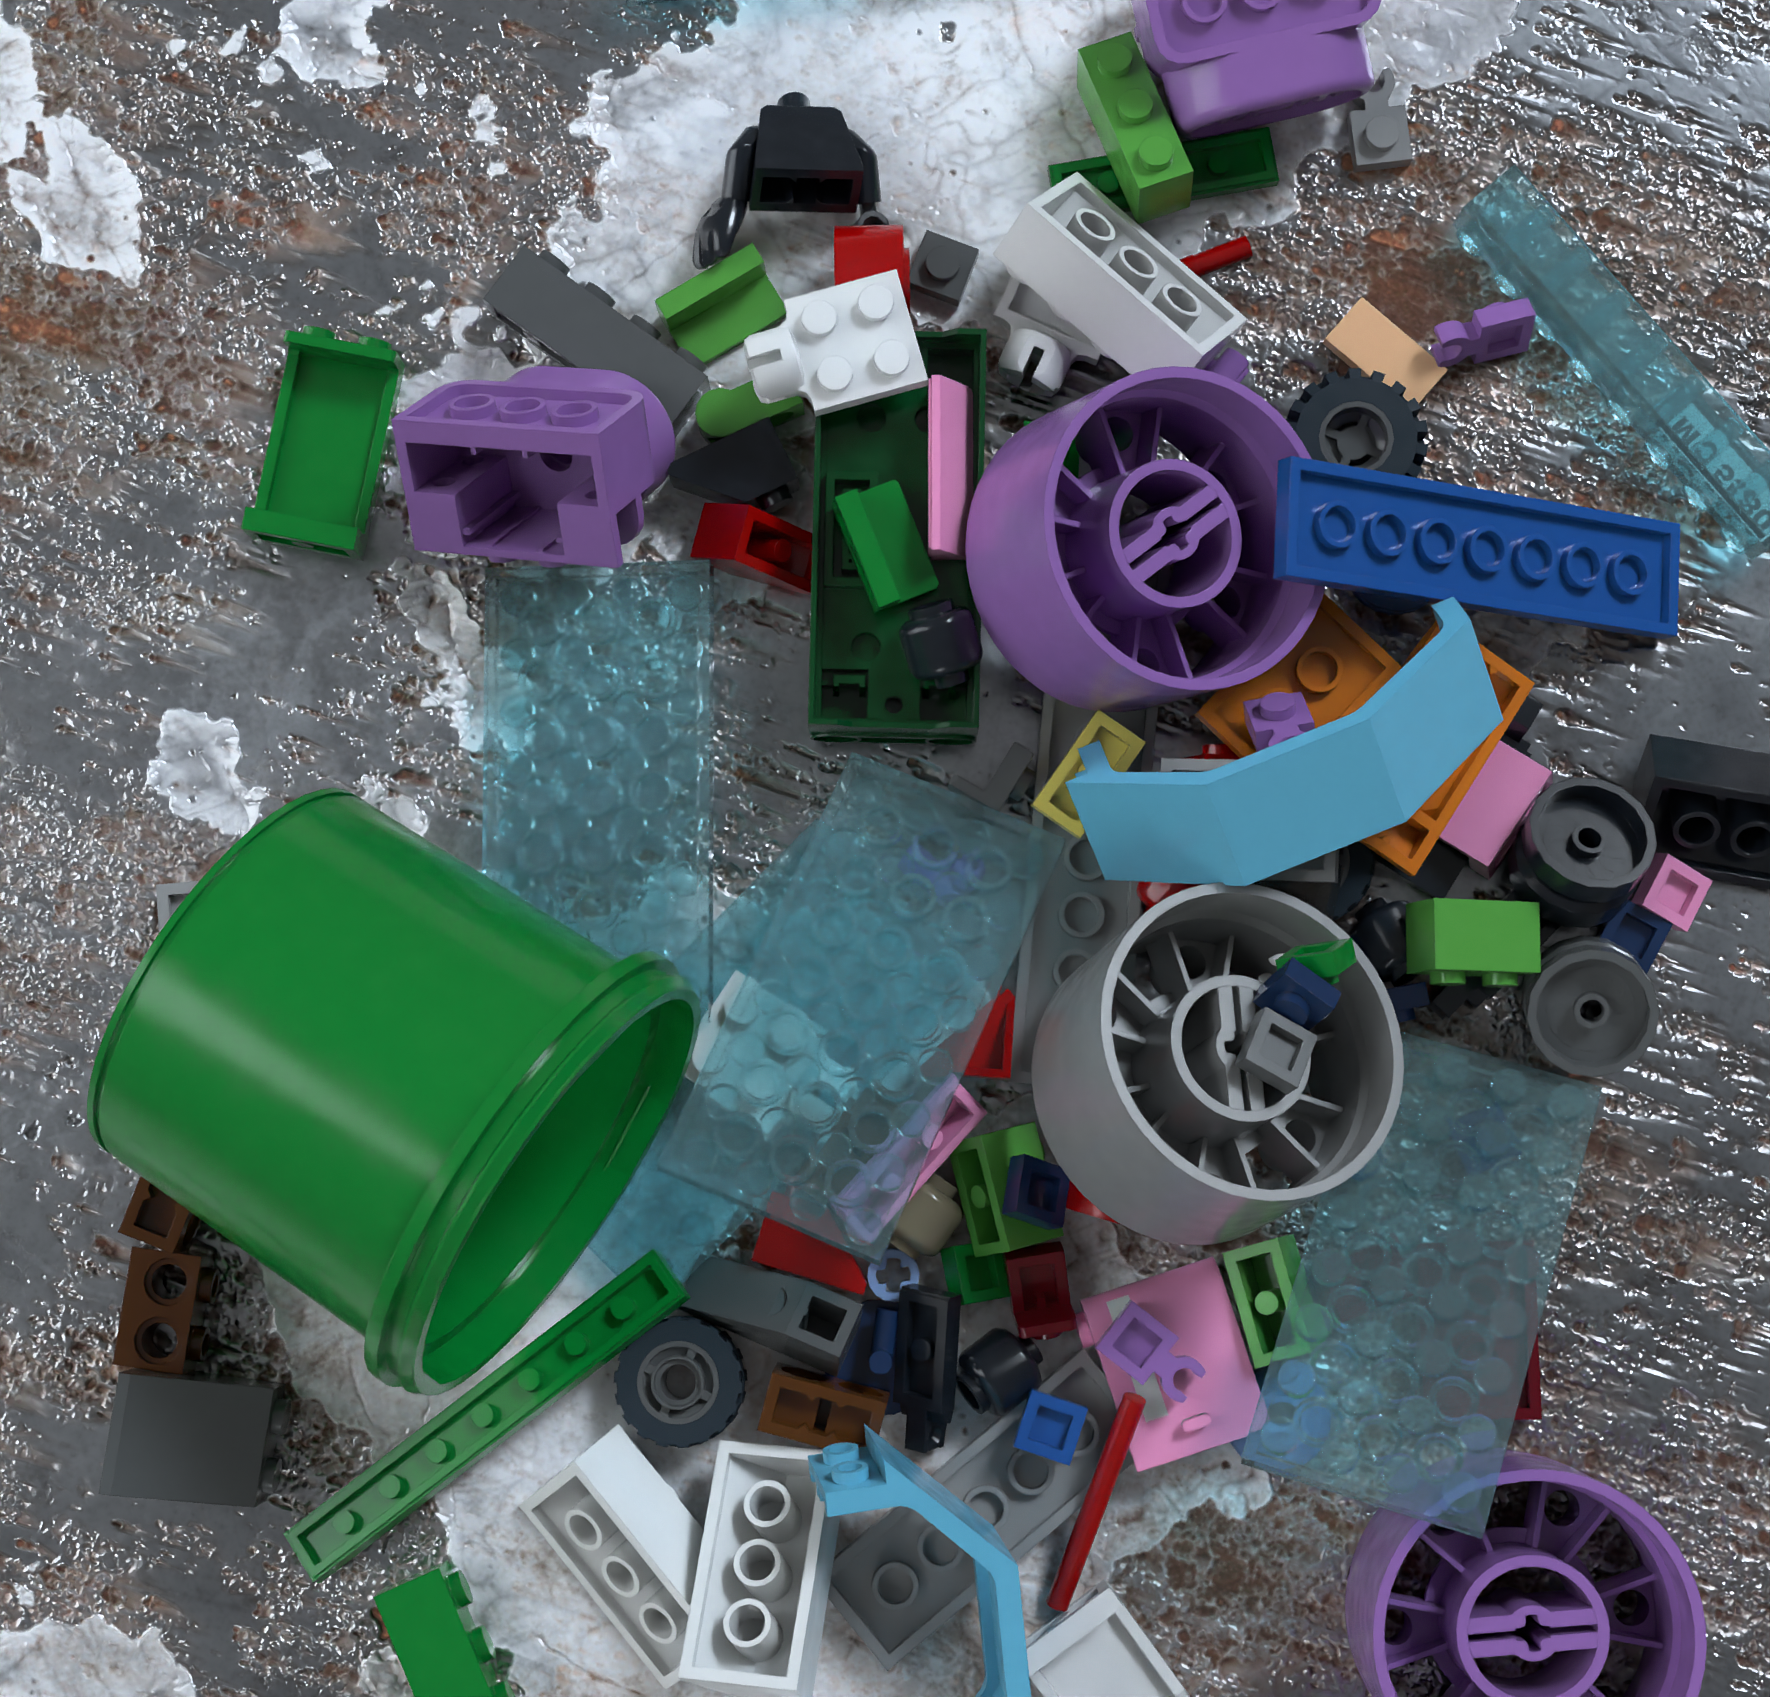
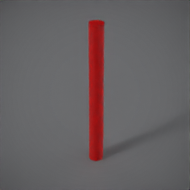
[1046,1392,1146,1612]

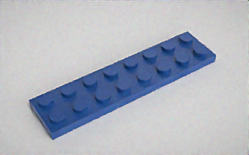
[1273,456,1680,639]

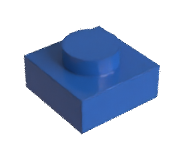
[1012,1388,1088,1466]

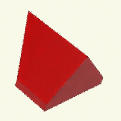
[918,988,1015,1081]

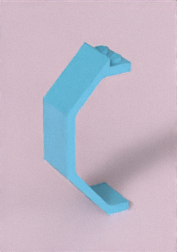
[1065,596,1504,886]
[808,1424,1031,1697]

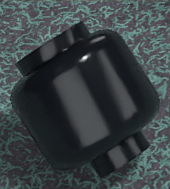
[899,598,983,689]
[1349,897,1421,987]
[956,1328,1043,1416]

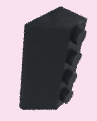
[1632,734,1770,889]

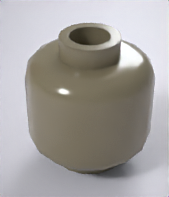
[879,1173,963,1261]

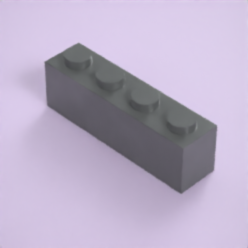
[483,245,711,438]

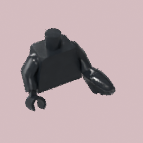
[692,92,889,270]

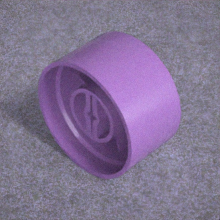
[965,366,1325,712]
[1345,1450,1707,1697]

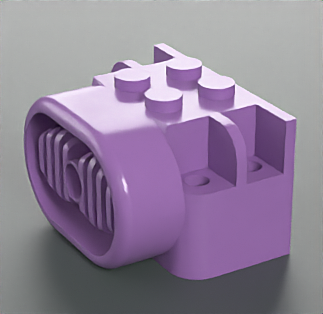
[1131,0,1382,138]
[391,366,676,568]

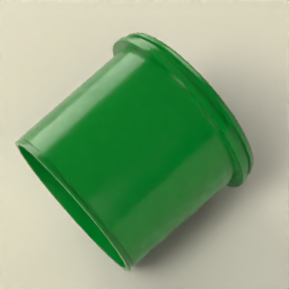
[87,788,701,1396]

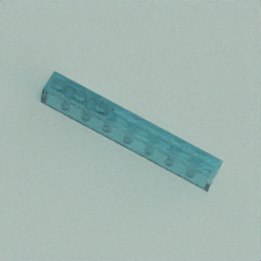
[1453,164,1770,561]

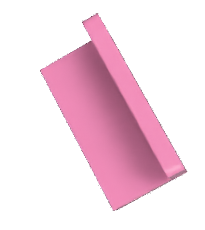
[1438,740,1553,880]

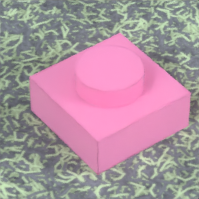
[1631,853,1713,932]

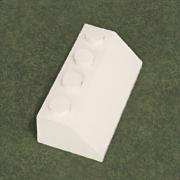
[993,172,1248,374]
[519,1424,704,1690]
[678,1440,841,1697]

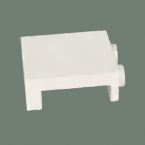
[1025,1579,1190,1697]

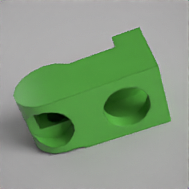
[695,380,805,444]

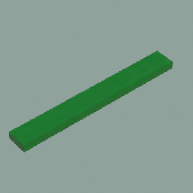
[283,1248,691,1583]

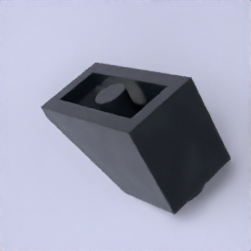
[667,417,800,513]

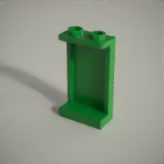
[241,326,405,561]

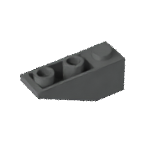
[677,1254,863,1377]

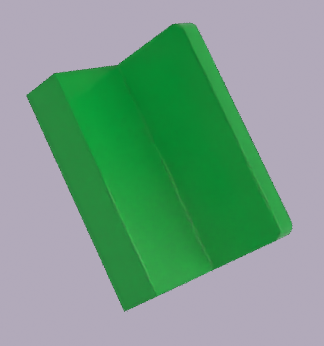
[831,480,939,613]

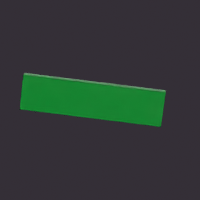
[1047,127,1280,213]

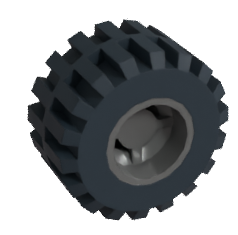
[1286,368,1428,478]

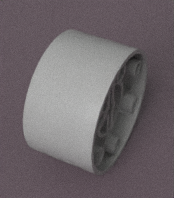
[1032,882,1404,1245]

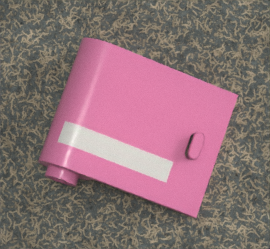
[1075,1256,1272,1473]

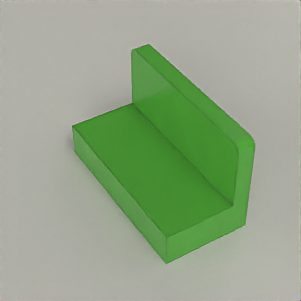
[655,243,786,365]

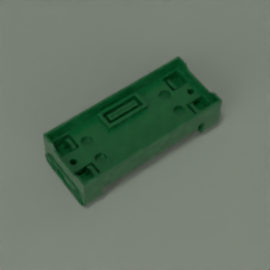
[808,328,987,745]

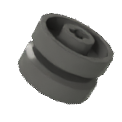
[1521,935,1660,1077]

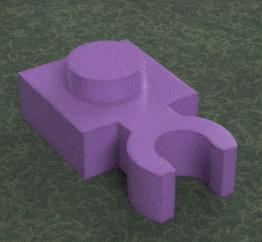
[1430,297,1536,367]
[1243,692,1315,752]
[1094,1300,1206,1403]

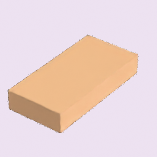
[1322,297,1448,404]

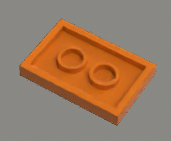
[1195,594,1402,759]

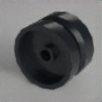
[1507,777,1657,928]

